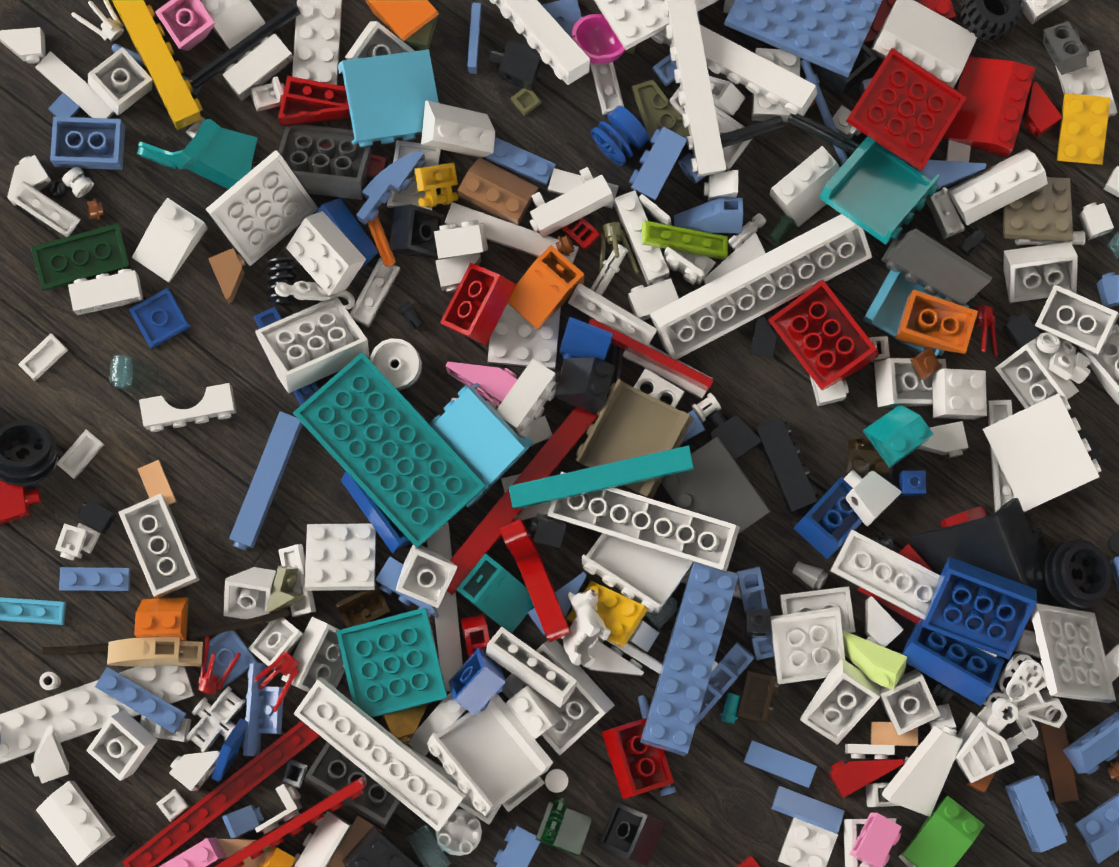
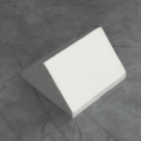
[248,618,303,670]

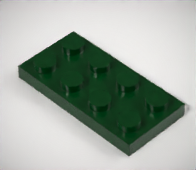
[31,223,131,291]

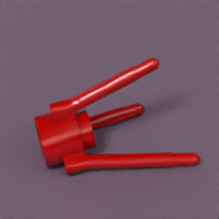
[975,306,998,357]
[198,636,241,695]
[254,652,300,712]

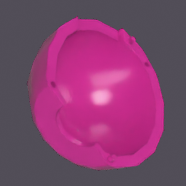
[571,14,625,65]

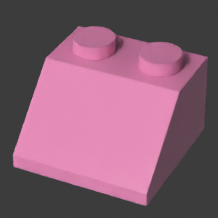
[155,0,215,51]

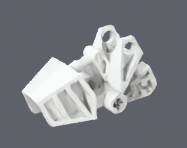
[955,652,1068,783]

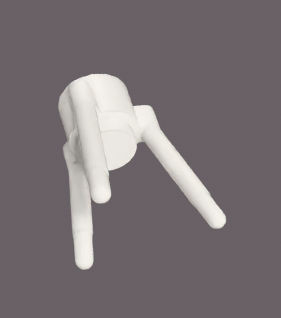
[71,0,124,42]

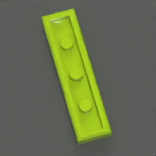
[642,221,728,260]

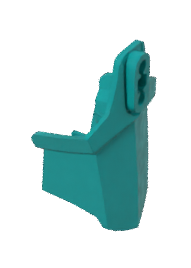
[137,119,258,189]

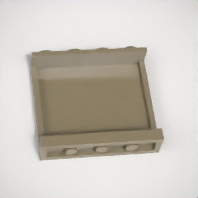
[576,379,694,499]

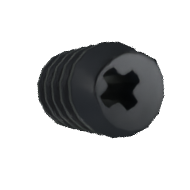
[268,257,297,306]

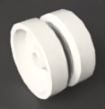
[370,338,422,391]

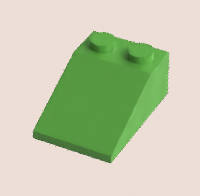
[902,796,985,867]

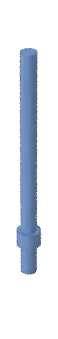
[800,59,848,166]

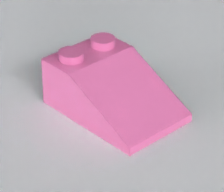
[445,362,517,407]

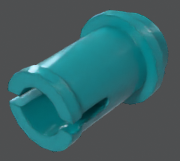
[720,693,741,724]

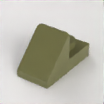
[267,566,306,612]

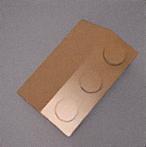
[458,157,539,226]

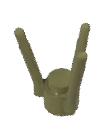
[599,222,639,274]

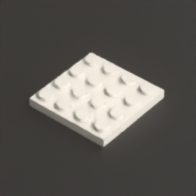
[206,150,318,266]
[1031,603,1116,703]

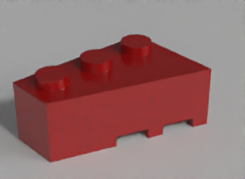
[278,76,351,126]

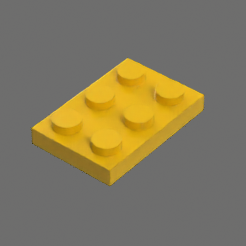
[1056,93,1111,165]
[567,581,648,648]

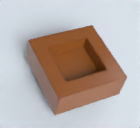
[910,348,941,380]

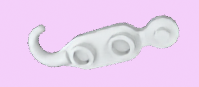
[275,281,355,310]

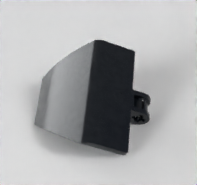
[912,498,1056,619]

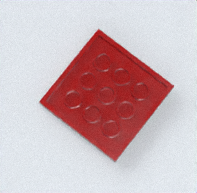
[846,48,967,171]

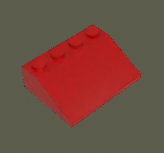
[943,56,1035,158]
[768,280,879,391]

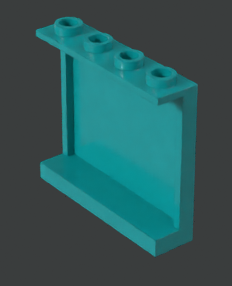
[819,137,940,244]

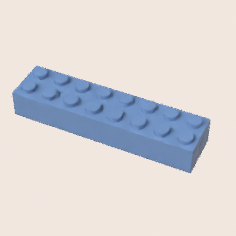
[640,562,739,756]

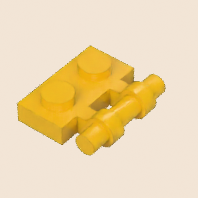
[415,163,458,208]

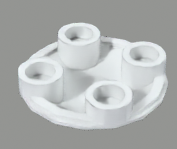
[435,809,482,856]

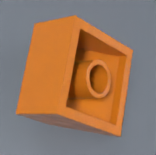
[134,597,189,641]

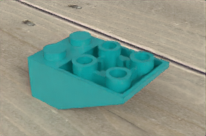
[456,554,534,634]

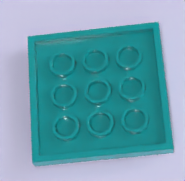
[336,608,448,718]

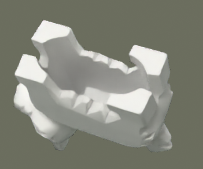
[561,589,611,668]

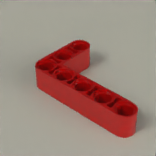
[499,519,571,642]

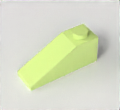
[842,631,907,690]

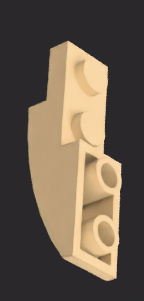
[107,637,203,668]

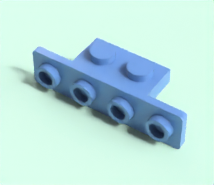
[243,662,284,756]

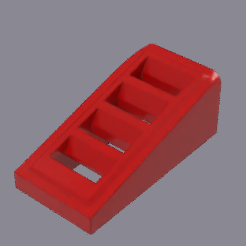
[561,217,600,252]

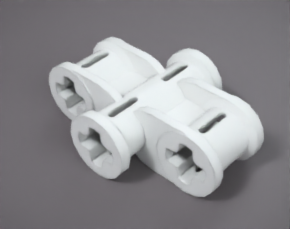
[186,686,247,752]

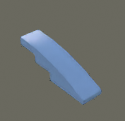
[696,642,755,725]

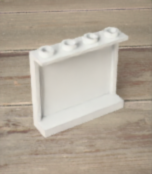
[983,393,1102,512]
[582,533,695,614]
[427,694,553,816]

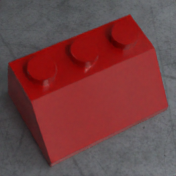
[602,718,674,799]

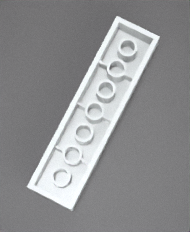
[547,472,740,571]

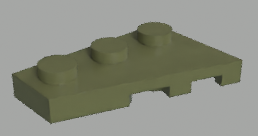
[632,80,690,148]

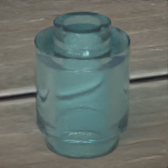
[109,355,134,389]

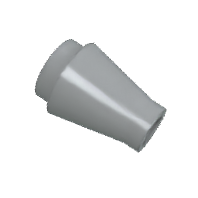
[792,561,828,590]

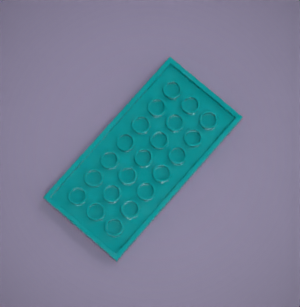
[293,352,486,548]

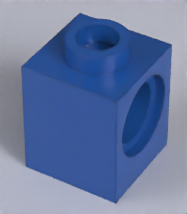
[899,471,926,497]

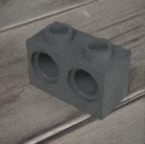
[1043,21,1089,75]

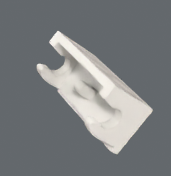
[926,187,965,239]

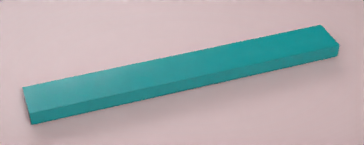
[509,445,694,510]

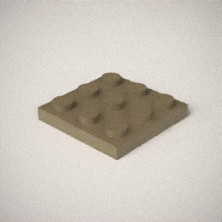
[1002,177,1073,241]

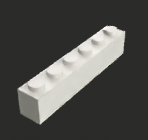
[489,0,590,85]

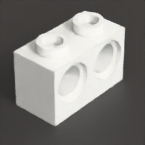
[634,368,684,408]

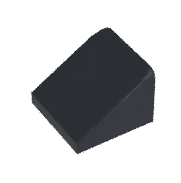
[282,759,309,789]

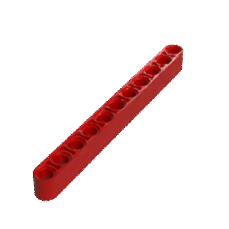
[447,402,606,595]

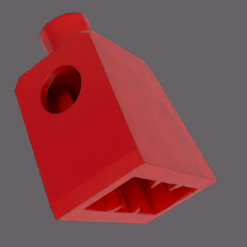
[0,480,42,525]

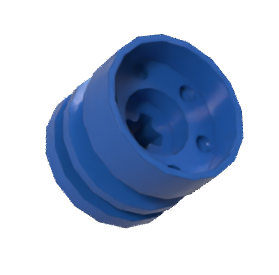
[590,105,650,166]

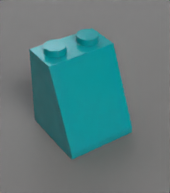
[863,404,934,468]

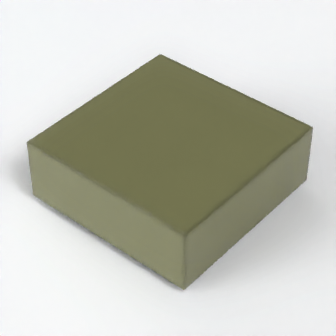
[510,88,542,117]

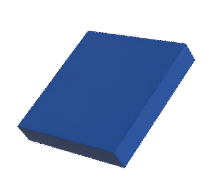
[129,288,191,349]
[211,718,248,782]

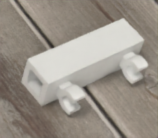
[529,167,614,238]

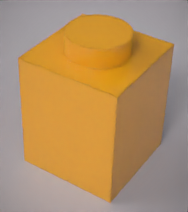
[258,847,296,867]

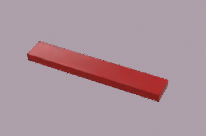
[589,318,713,391]

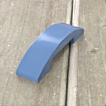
[737,566,774,660]

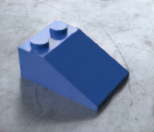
[560,317,613,361]
[794,476,862,559]

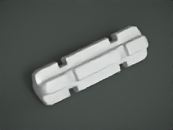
[728,213,766,250]

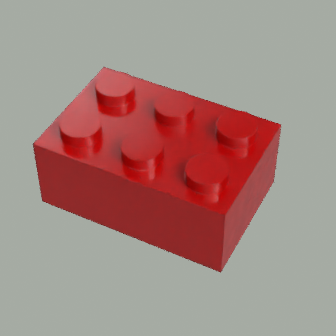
[440,262,516,346]

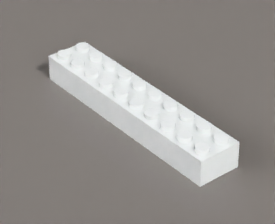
[650,214,872,360]

